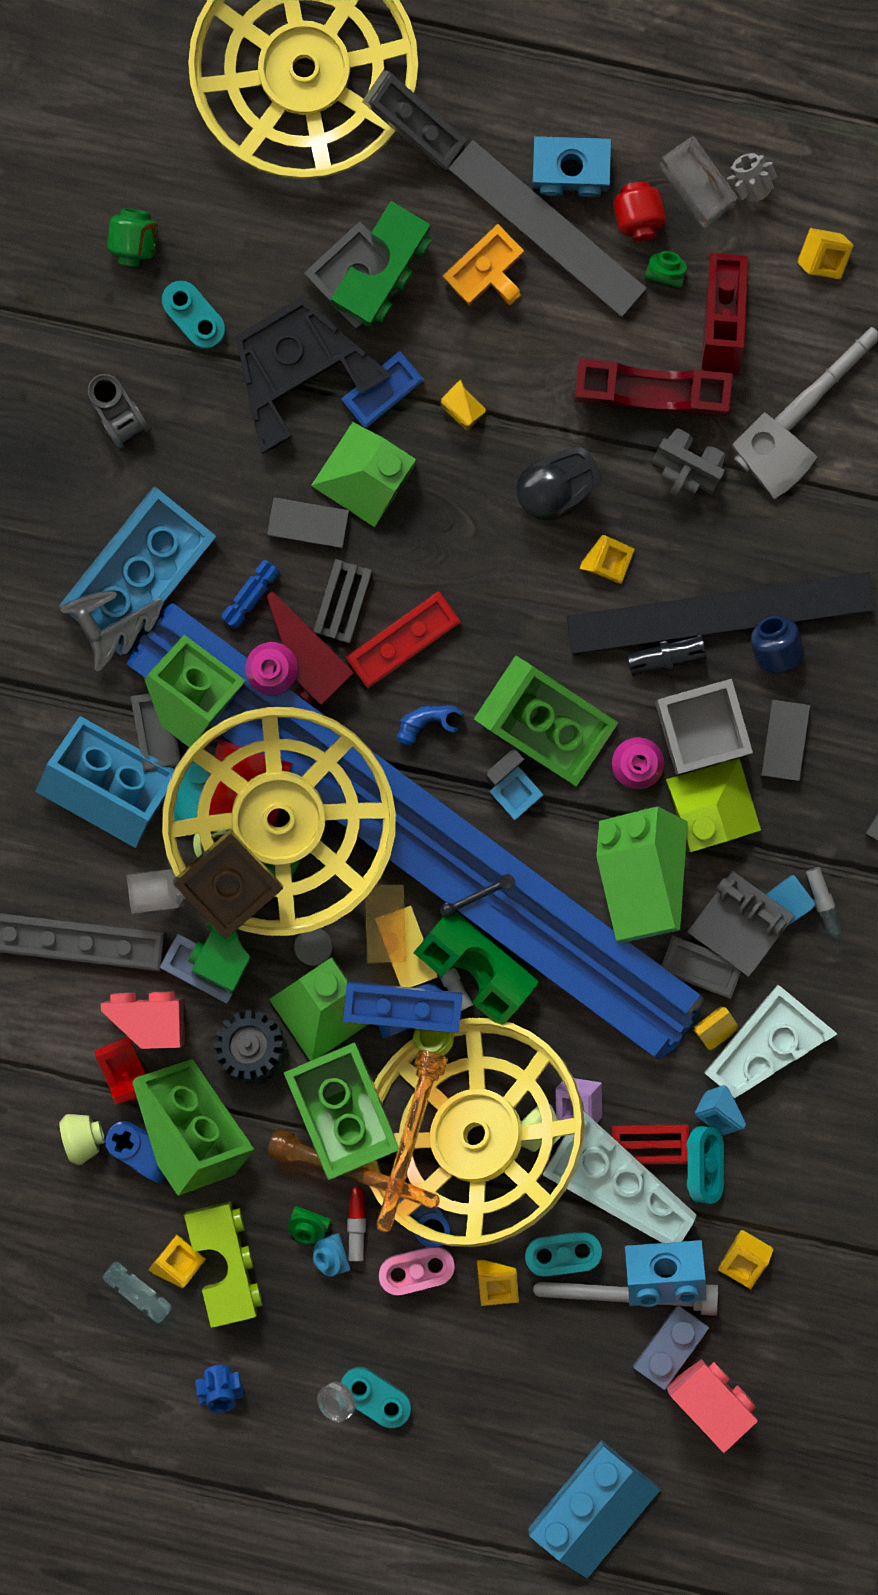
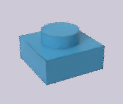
[489,766,543,820]

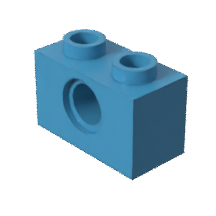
[532,136,611,197]
[625,1240,706,1307]

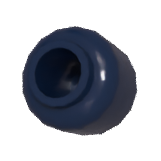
[751,616,804,673]

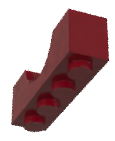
[574,358,733,417]

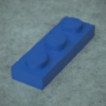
[343,981,463,1033]

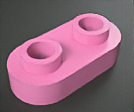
[379,1246,455,1295]

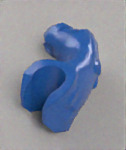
[397,706,464,746]

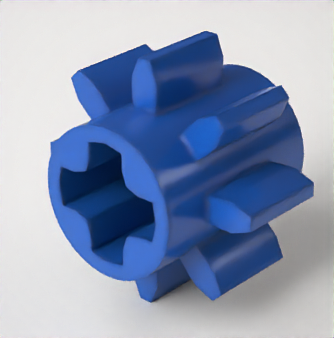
[195,1365,244,1413]

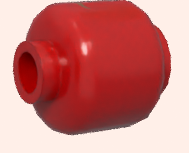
[614,182,666,242]

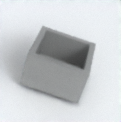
[655,679,753,775]

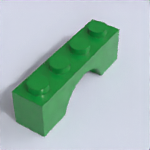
[188,859,302,995]

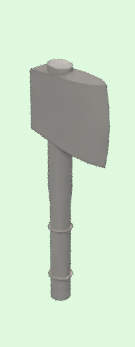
[731,327,878,499]

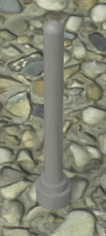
[533,1282,718,1316]

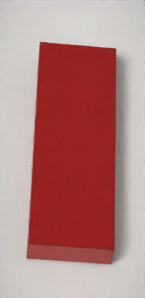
[346,591,461,689]

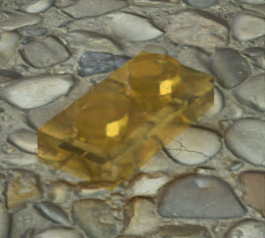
[365,885,406,963]

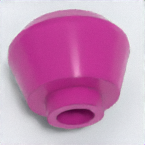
[245,642,298,695]
[612,737,664,790]

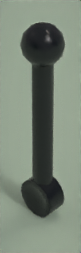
[440,874,515,918]

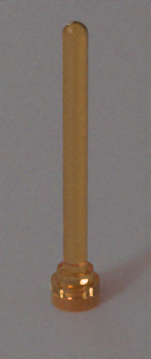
[377,1050,448,1232]
[268,1128,440,1208]

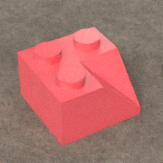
[667,1359,758,1453]

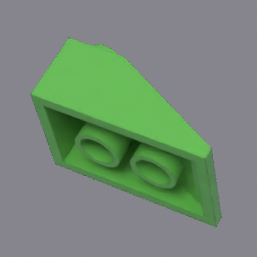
[474,655,618,787]
[596,806,688,943]
[284,1043,400,1180]
[132,1059,254,1196]

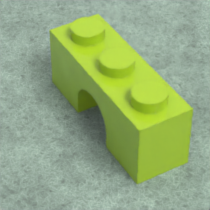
[184,1201,263,1328]

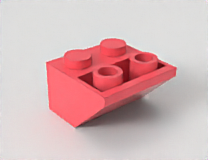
[101,991,185,1049]

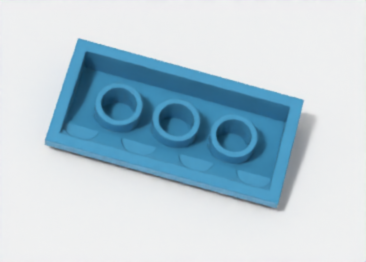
[59,487,216,655]

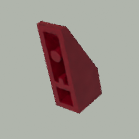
[701,253,748,375]
[267,591,355,707]

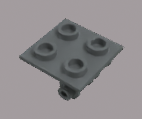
[687,871,795,977]

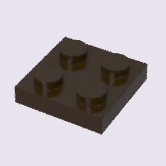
[173,829,283,939]

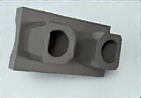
[651,429,725,496]

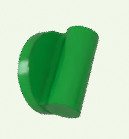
[644,251,687,289]
[288,1205,331,1244]

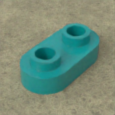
[162,281,226,350]
[687,1126,724,1204]
[525,1231,602,1276]
[340,1367,411,1428]

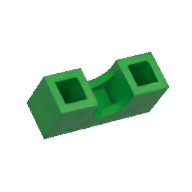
[331,201,433,329]
[413,911,539,1027]

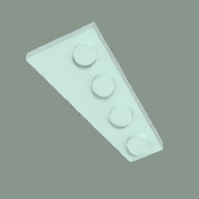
[543,1111,696,1243]

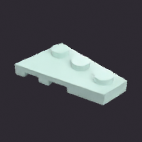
[704,985,837,1098]

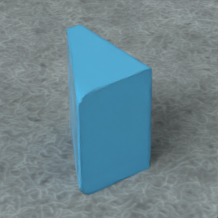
[765,875,817,925]
[695,1085,746,1135]

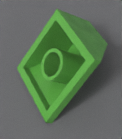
[311,422,417,528]
[145,635,246,747]
[269,957,369,1061]

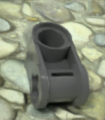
[88,374,151,449]

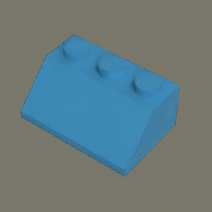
[35,716,175,848]
[528,1440,661,1578]

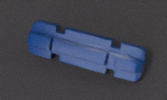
[221,560,279,629]

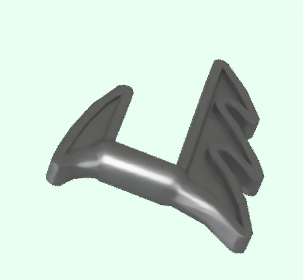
[60,590,163,671]

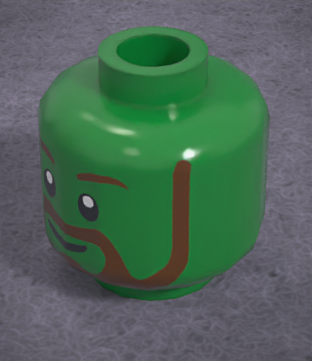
[106,208,159,266]

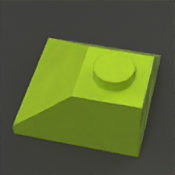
[666,758,761,852]

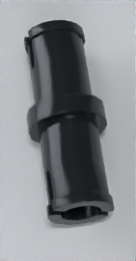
[627,635,707,677]

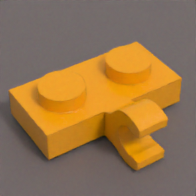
[443,224,524,306]

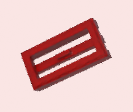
[611,1124,689,1164]

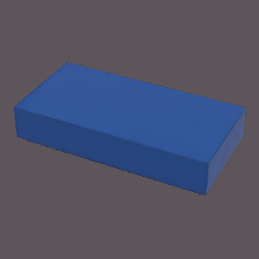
[341,351,424,429]

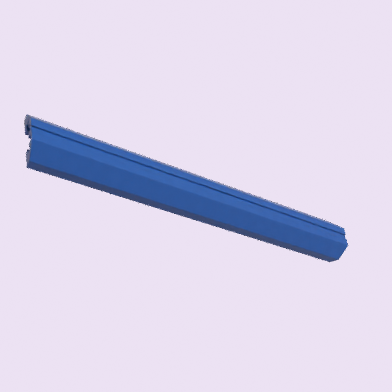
[127,603,704,1060]

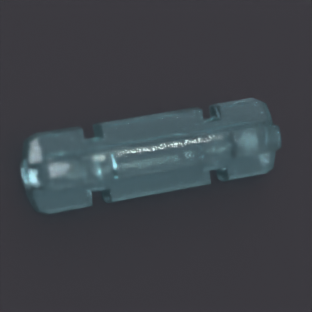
[102,1262,172,1323]

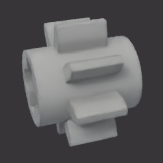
[727,153,777,202]

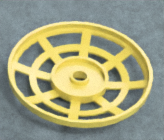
[188,0,418,179]
[162,707,396,936]
[363,1018,585,1247]

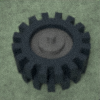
[214,1010,287,1083]

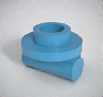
[313,1233,351,1277]

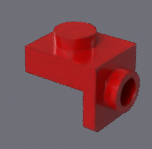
[94,1037,147,1104]

